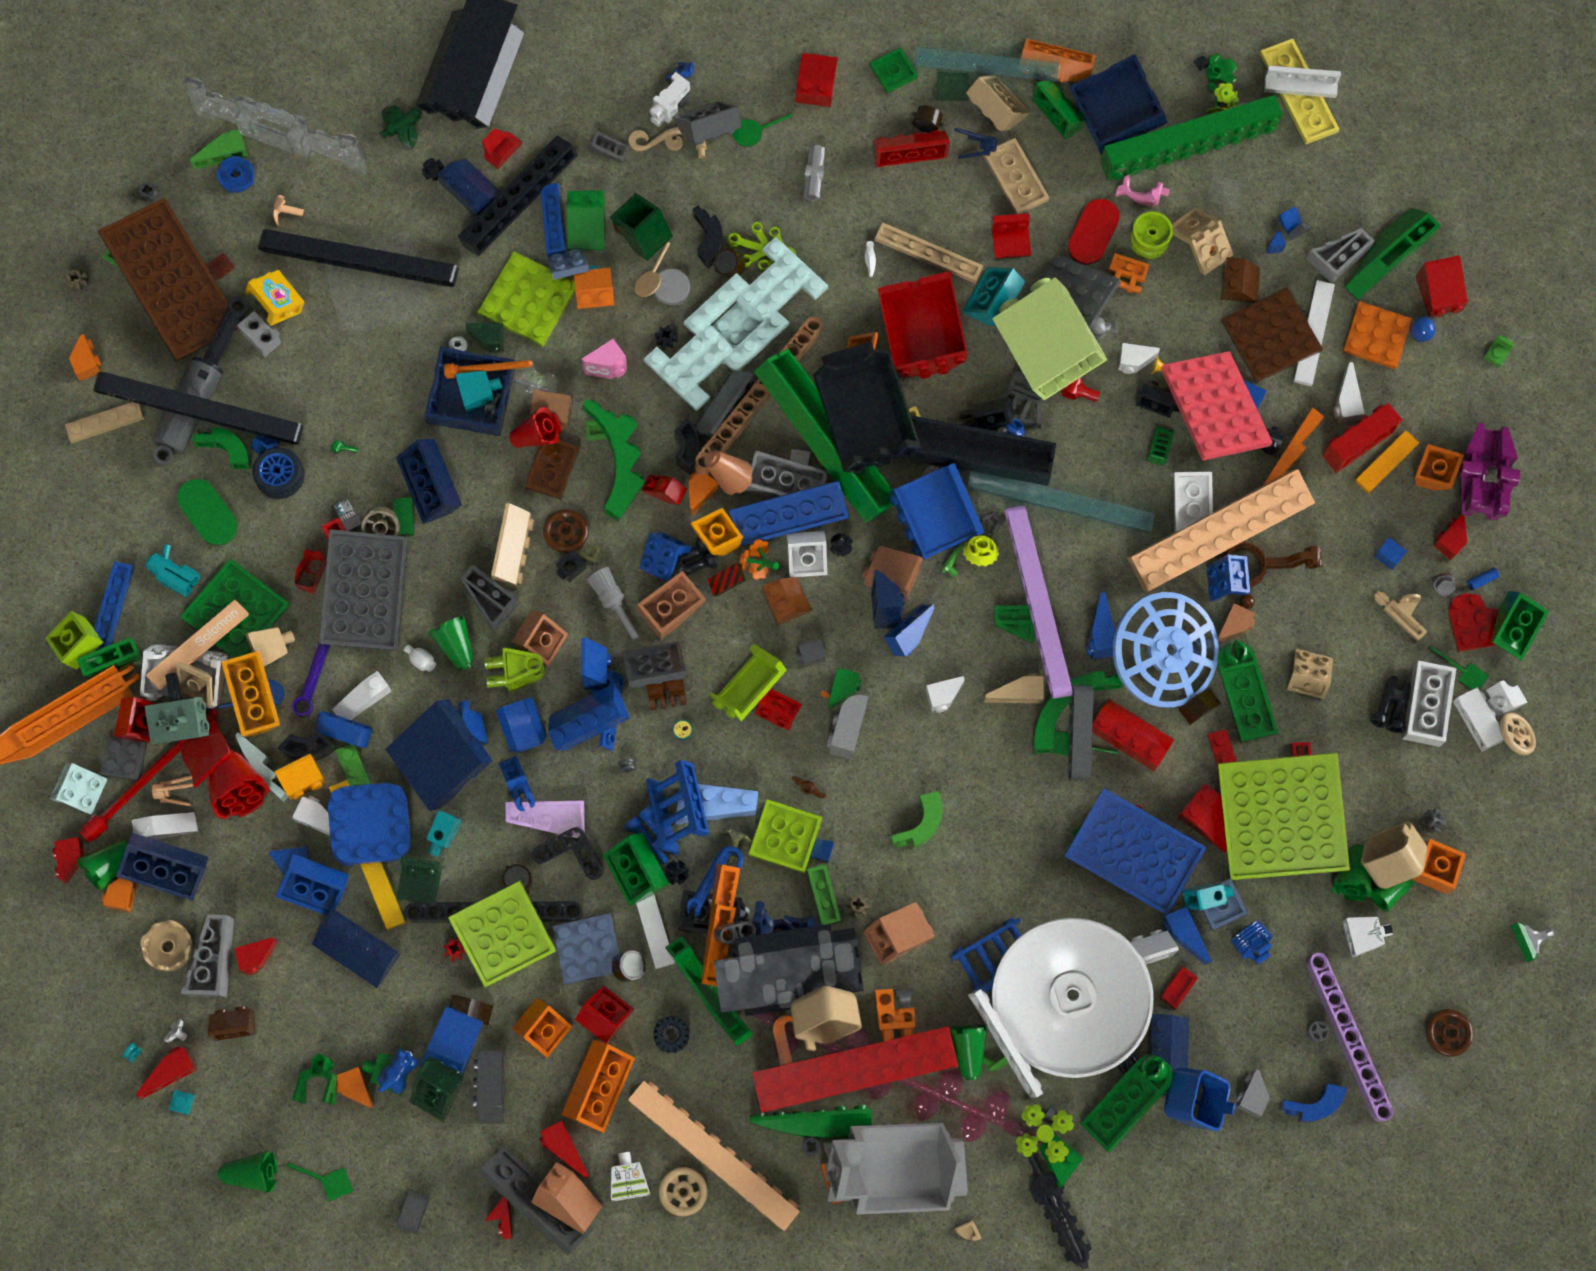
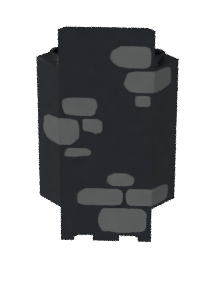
[714,924,864,1016]

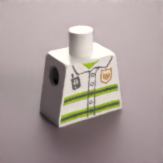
[611,1152,650,1202]

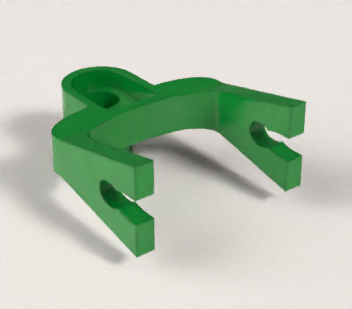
[292,1054,337,1105]

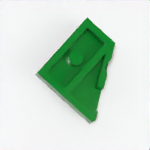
[1039,1134,1084,1188]

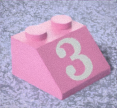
[582,339,627,379]

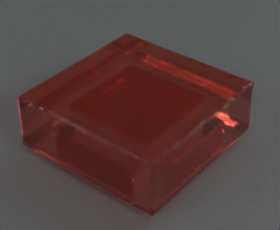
[208,253,235,279]

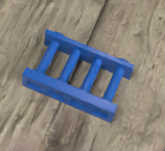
[646,759,710,853]
[950,917,1021,994]

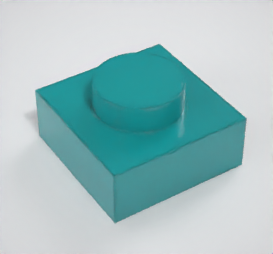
[168,1090,195,1115]

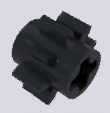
[422,158,444,181]
[655,325,678,350]
[829,533,853,557]
[664,860,689,885]
[1117,1053,1141,1074]

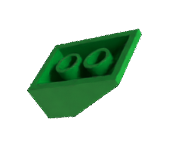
[567,191,605,251]
[1491,591,1549,661]

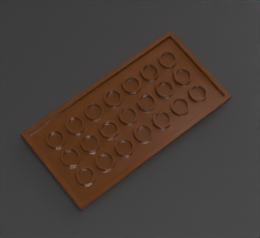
[98,198,240,362]

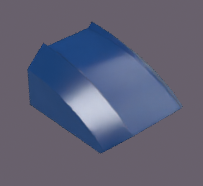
[496,698,546,752]

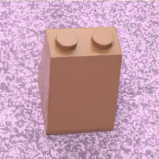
[862,546,923,602]
[863,902,935,966]

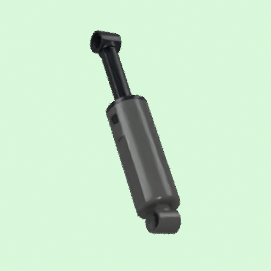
[152,297,247,467]

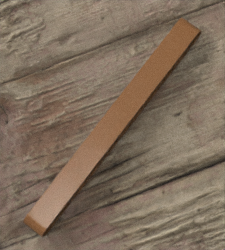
[695,317,822,476]

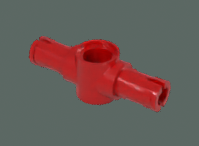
[1060,378,1100,402]

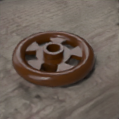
[543,510,589,553]
[1426,1009,1473,1057]

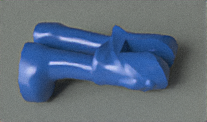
[624,805,679,865]

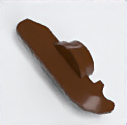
[792,776,826,798]

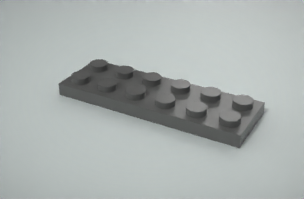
[478,1147,593,1255]

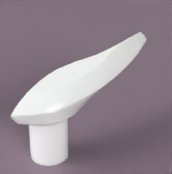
[865,241,876,277]

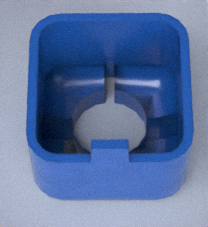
[1164,1067,1236,1131]

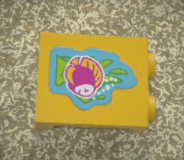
[245,270,305,326]

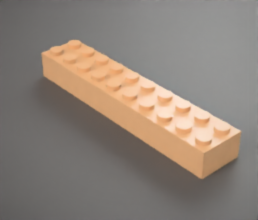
[1127,469,1315,591]

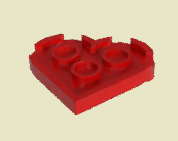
[1448,593,1499,652]

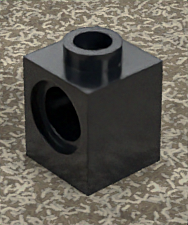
[556,549,587,583]

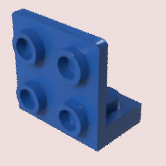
[640,532,692,582]
[1206,554,1250,602]

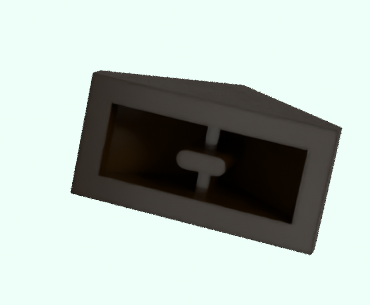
[1179,689,1221,725]

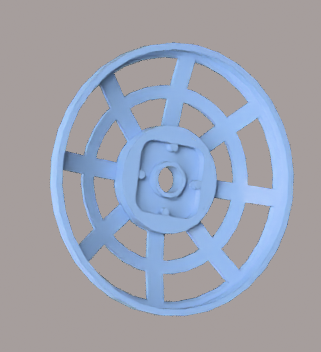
[1113,592,1219,707]

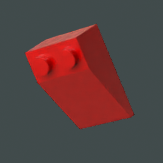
[795,53,838,107]
[1178,783,1227,854]

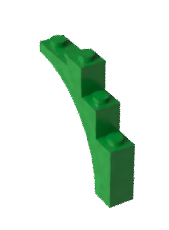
[581,399,645,522]

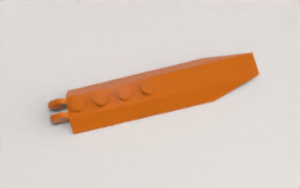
[0,663,140,765]

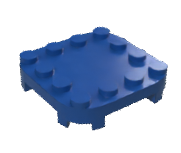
[327,783,411,866]

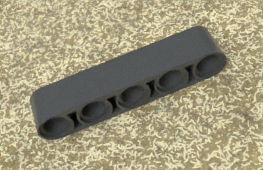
[1068,685,1093,781]

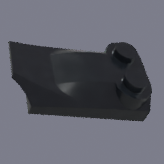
[678,890,750,934]

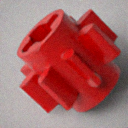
[443,937,467,962]

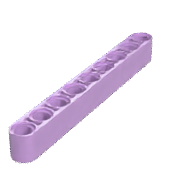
[1306,953,1393,1122]

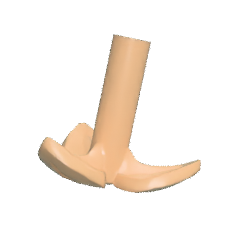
[273,195,304,226]

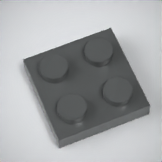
[100,737,147,781]

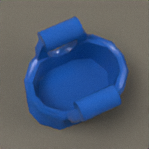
[1231,921,1273,965]

